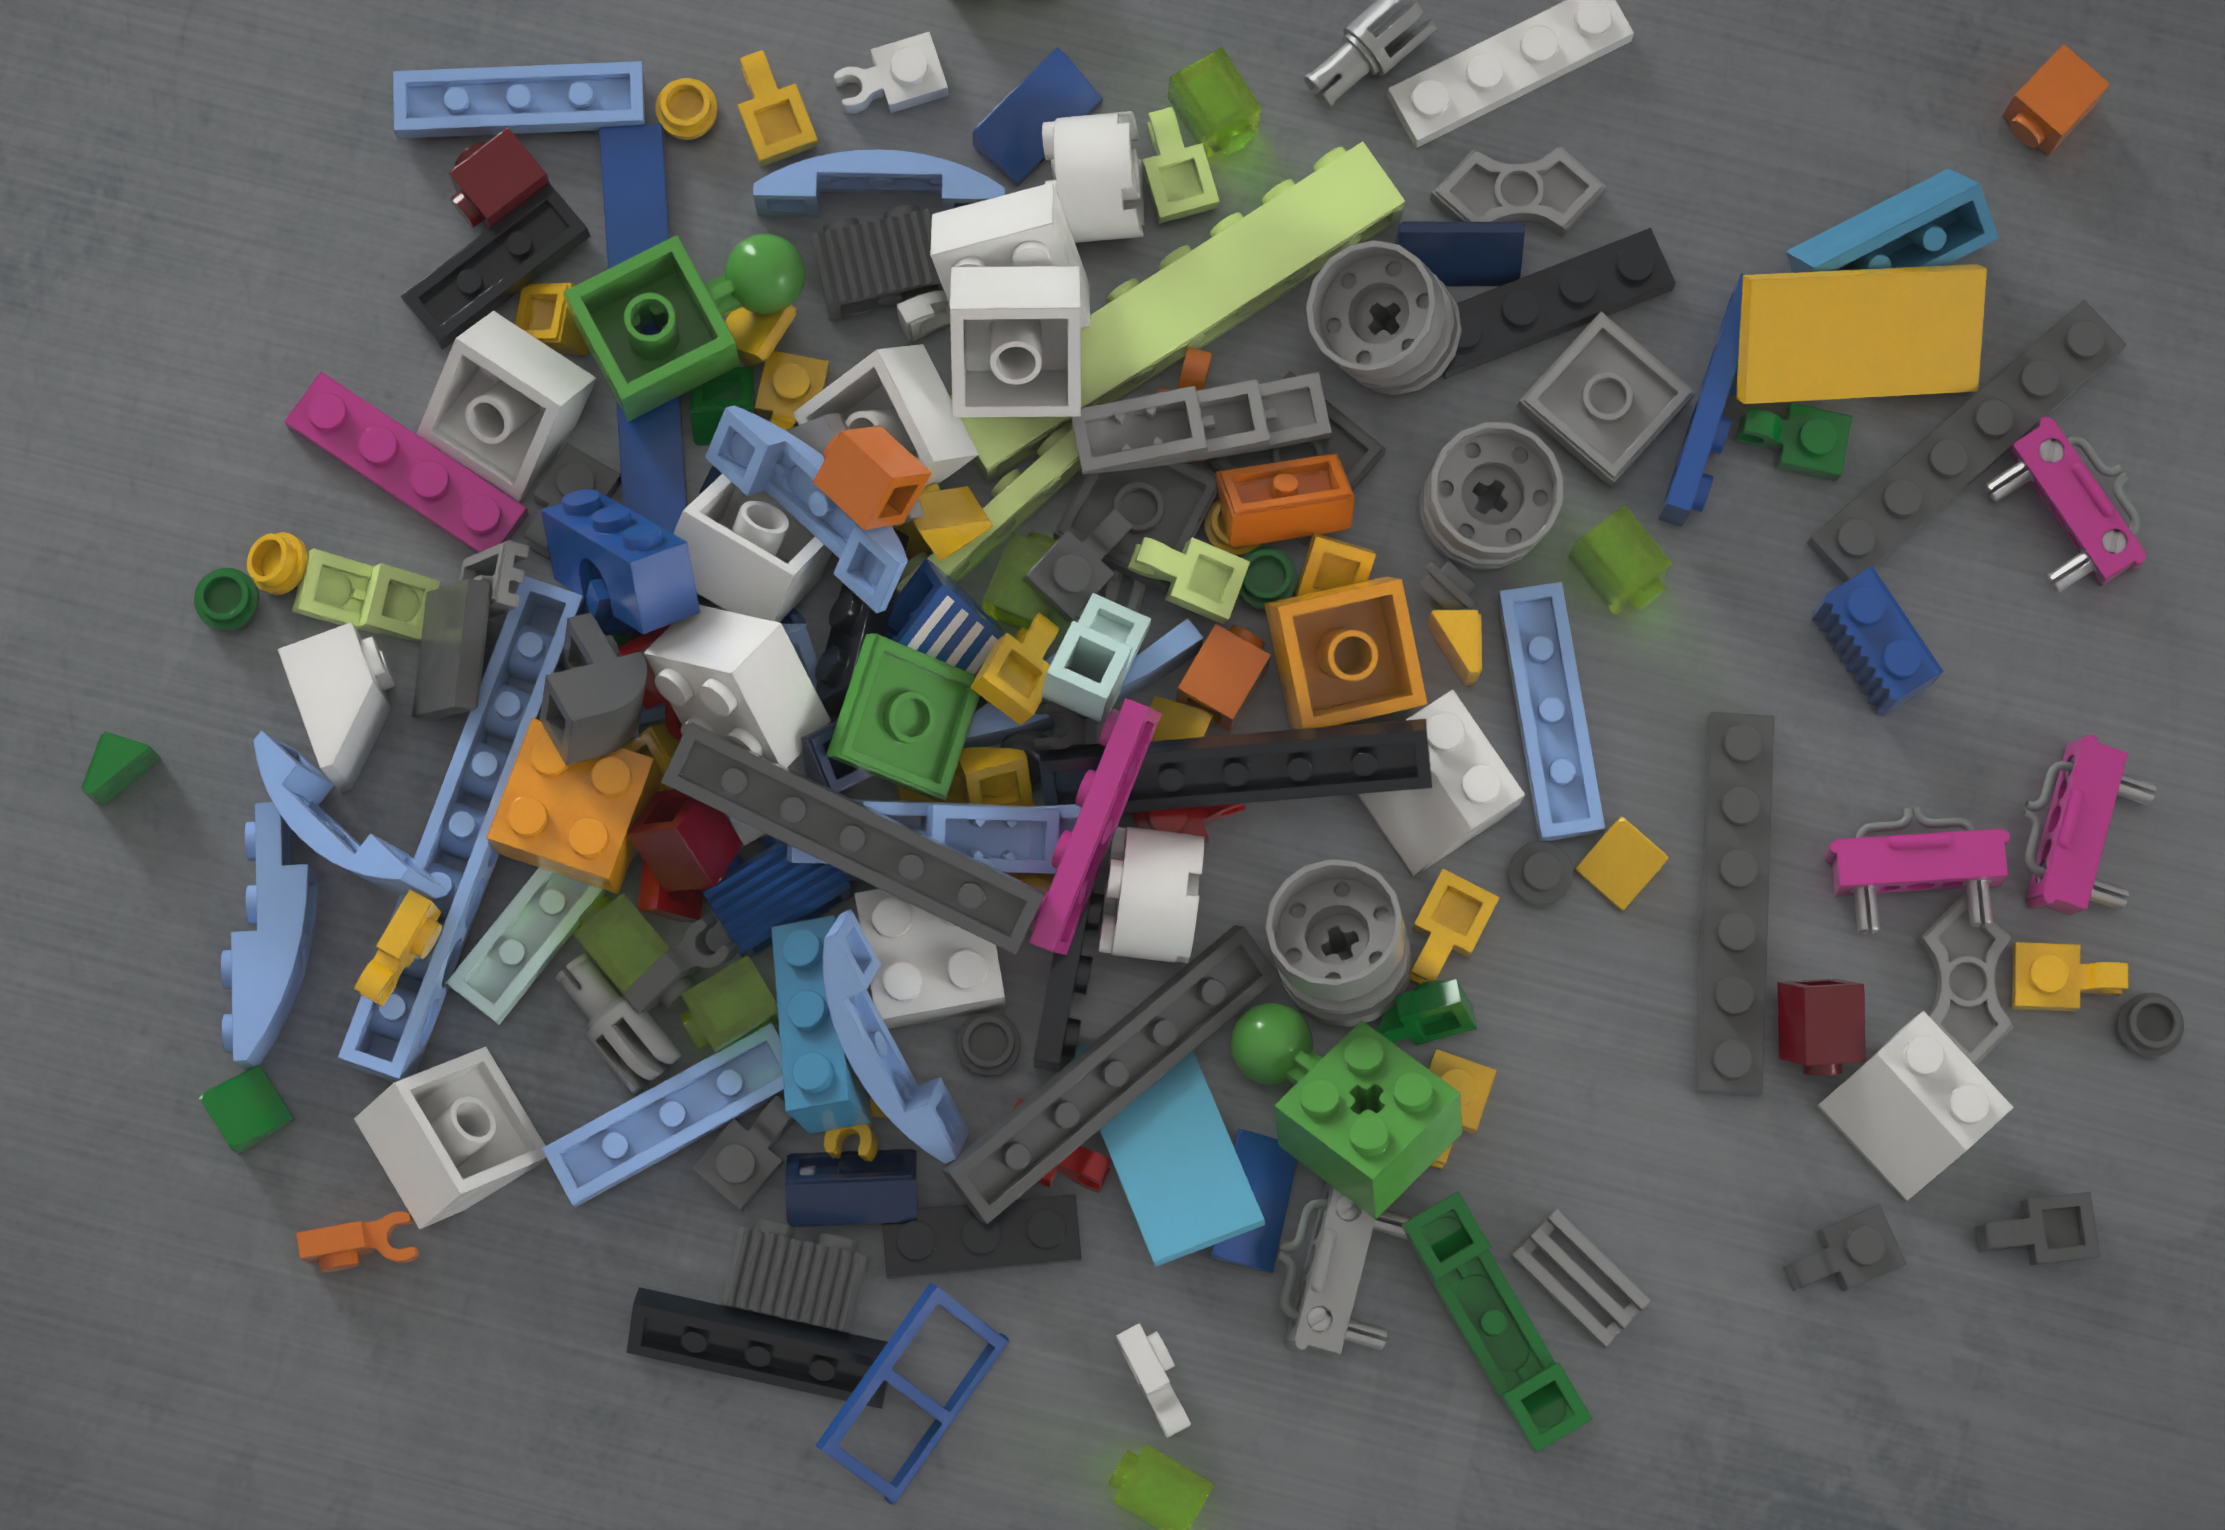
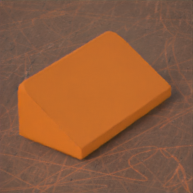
[1215,453,1355,548]

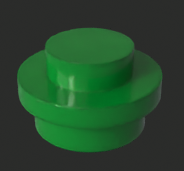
[1238,547,1298,610]
[194,568,259,632]

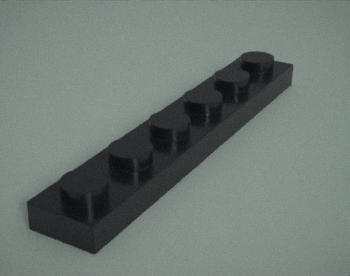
[1039,719,1432,813]

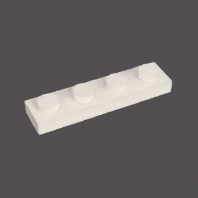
[1386,0,1634,149]

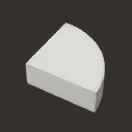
[897,290,950,342]

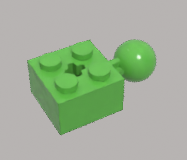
[563,233,806,422]
[1230,1002,1462,1219]

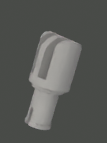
[1304,0,1438,108]
[555,953,682,1096]

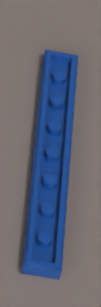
[599,123,688,533]

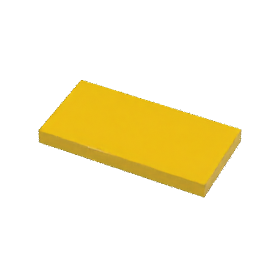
[1736,264,1987,404]

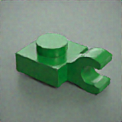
[1736,403,1852,481]
[1374,979,1477,1045]

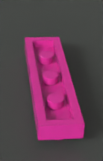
[284,372,529,554]
[1029,698,1162,955]

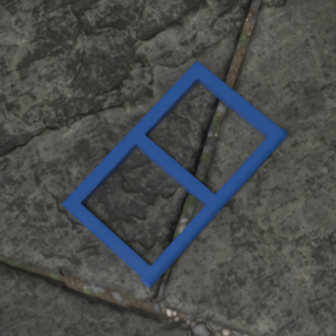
[815,1282,1009,1505]

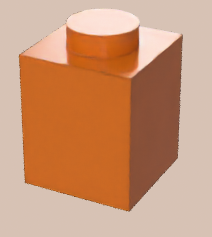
[2002,44,2110,156]
[813,425,932,530]
[1176,624,1271,732]

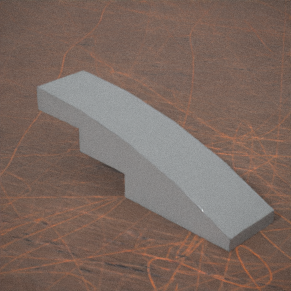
[1071,372,1332,475]

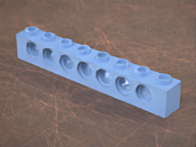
[338,575,585,1083]

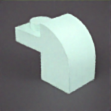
[1042,593,1151,724]

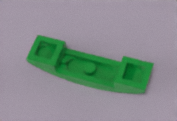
[1401,1191,1593,1453]

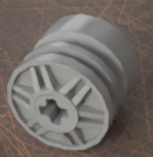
[1306,240,1462,395]
[1419,422,1563,571]
[1265,859,1413,1027]

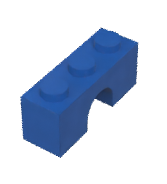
[541,489,700,634]

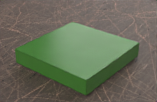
[826,634,980,801]

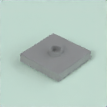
[1517,312,1696,488]

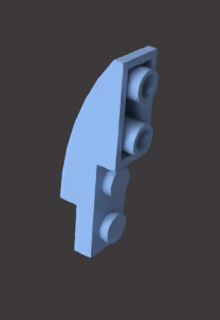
[221,802,318,1069]

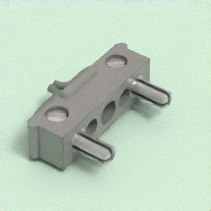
[1277,1182,1412,1356]

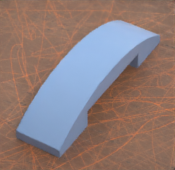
[753,149,1005,216]
[705,405,908,613]
[253,730,445,899]
[823,909,970,1164]

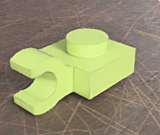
[1142,107,1220,224]
[1127,537,1250,624]

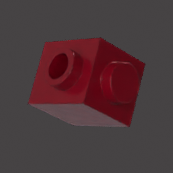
[448,127,550,230]
[627,789,743,892]
[1777,979,1866,1076]

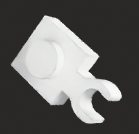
[834,32,949,114]
[1115,1323,1191,1438]

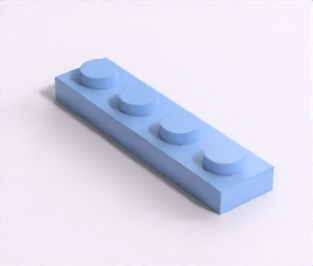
[393,61,646,139]
[1497,582,1605,841]
[542,1023,784,1208]

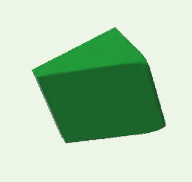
[690,366,756,446]
[81,731,160,806]
[198,1065,295,1155]

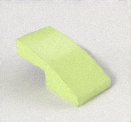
[292,548,440,642]

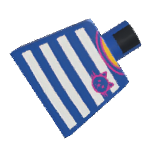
[885,558,1005,676]

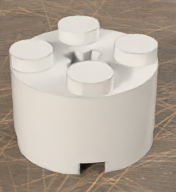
[1042,111,1145,243]
[1099,827,1204,964]

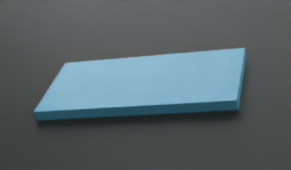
[1070,1043,1265,1267]

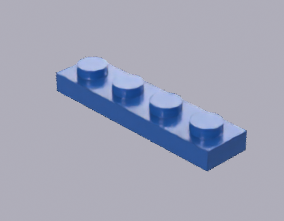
[1658,273,1746,527]

